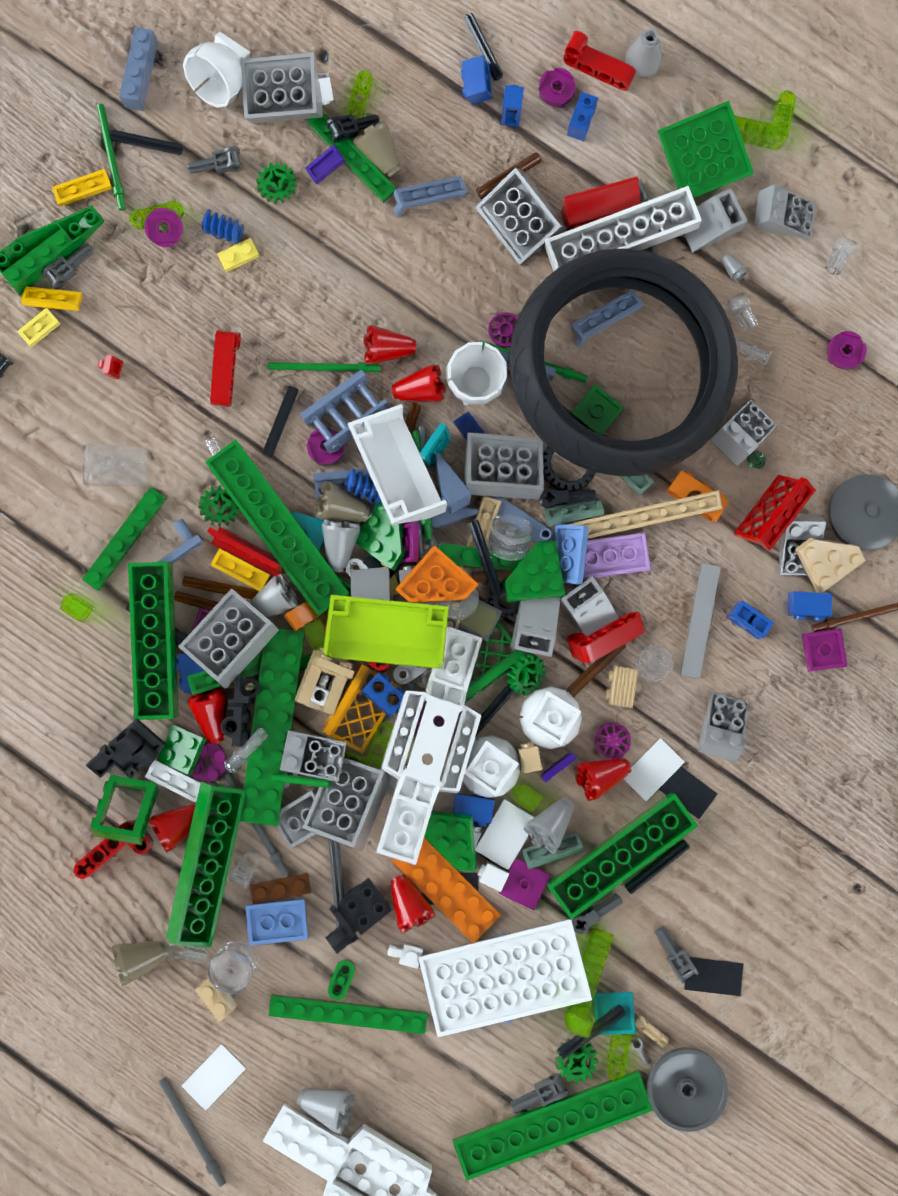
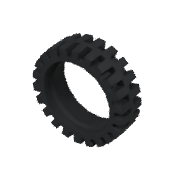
[543,446,596,491]

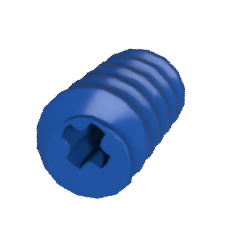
[202,209,244,244]
[344,468,381,505]

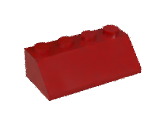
[561,176,641,231]

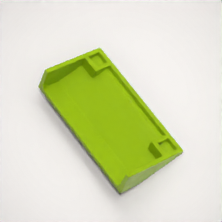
[323,595,449,669]

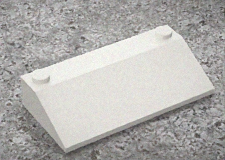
[348,404,447,525]

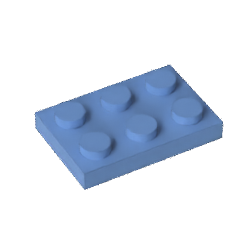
[554,524,589,585]
[246,898,309,946]

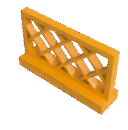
[322,664,401,754]

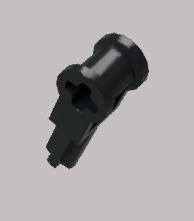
[326,114,380,143]
[540,489,596,508]

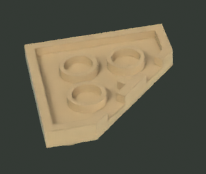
[795,538,865,593]

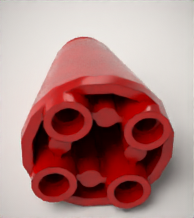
[363,325,416,364]
[391,364,446,403]
[188,687,227,744]
[575,758,632,801]
[148,804,195,853]
[391,874,436,934]

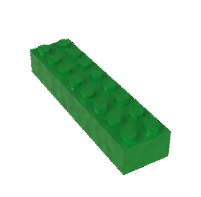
[128,562,179,720]
[166,781,246,947]
[546,792,698,920]

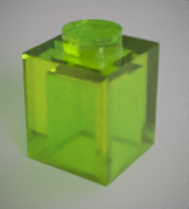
[60,593,95,623]
[303,619,326,650]
[511,782,543,813]

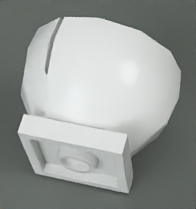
[183,31,250,108]
[446,342,508,406]
[519,686,582,749]
[462,735,521,798]

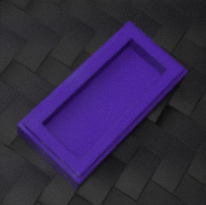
[305,144,346,184]
[540,752,576,782]

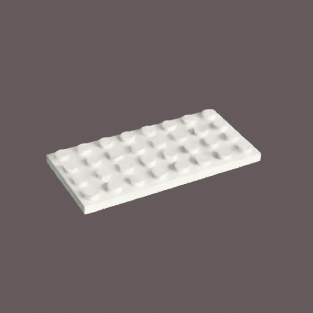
[418,919,592,1037]

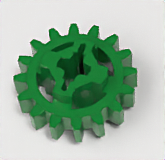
[256,162,297,204]
[198,485,240,527]
[507,653,546,696]
[555,1038,598,1083]

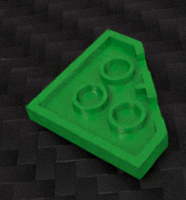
[356,501,405,571]
[504,540,565,602]
[424,811,477,872]

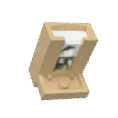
[294,648,355,715]

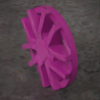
[488,312,518,348]
[595,722,631,759]

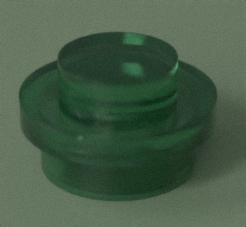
[747,451,766,469]

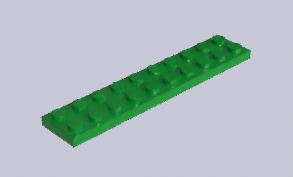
[205,439,350,616]
[240,628,305,826]
[453,1070,653,1181]

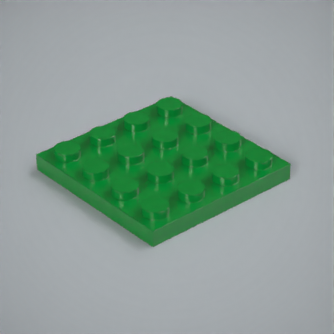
[657,101,754,199]

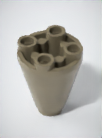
[353,120,401,178]
[314,481,370,522]
[111,941,170,986]

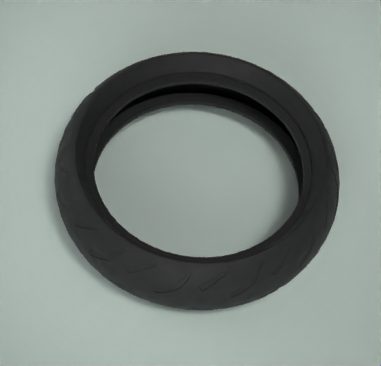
[510,248,738,476]

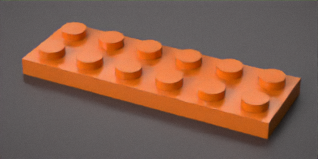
[391,838,501,943]

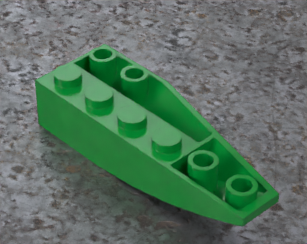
[0,205,105,295]

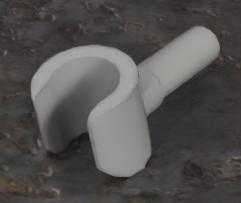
[630,1037,649,1065]

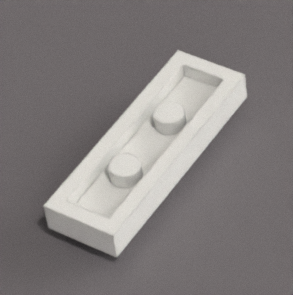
[145,759,201,803]

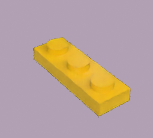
[52,169,112,207]
[21,286,83,311]
[210,548,271,591]

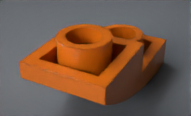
[284,601,325,632]

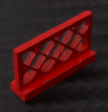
[734,474,816,551]
[207,527,284,577]

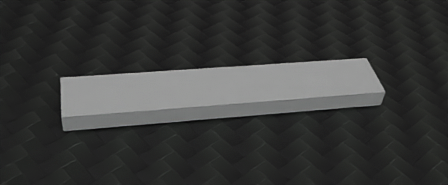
[680,563,721,679]

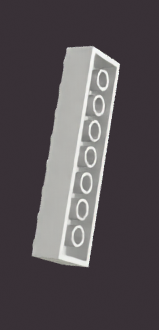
[545,186,702,271]

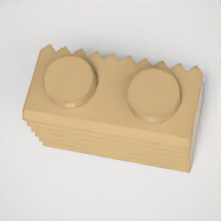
[605,666,638,708]
[517,742,543,773]
[195,974,237,1022]

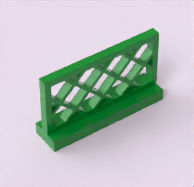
[465,621,525,703]

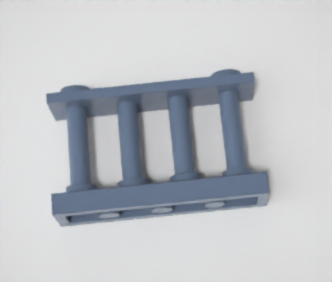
[300,370,390,454]

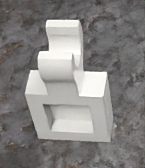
[387,943,423,969]

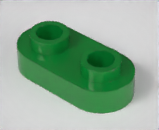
[328,959,355,1000]

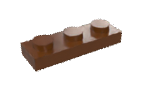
[249,873,311,904]

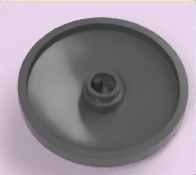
[828,474,898,550]
[647,1047,728,1132]

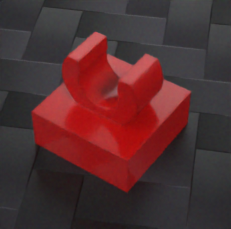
[97,355,123,379]

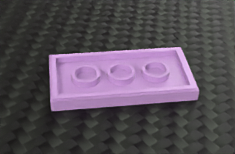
[583,532,651,580]

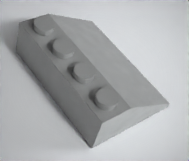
[241,52,323,123]
[475,168,567,265]
[464,433,544,500]
[178,589,279,688]
[303,758,392,852]

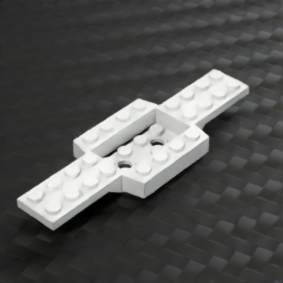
[376,626,482,865]
[263,1103,438,1196]

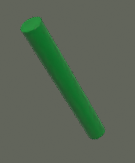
[271,773,330,788]

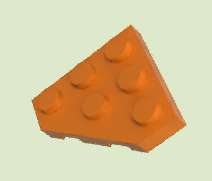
[395,545,479,603]

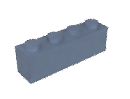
[119,27,158,111]

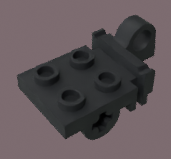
[221,677,260,747]
[86,718,165,778]
[325,878,392,954]

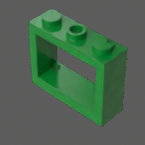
[90,774,159,845]

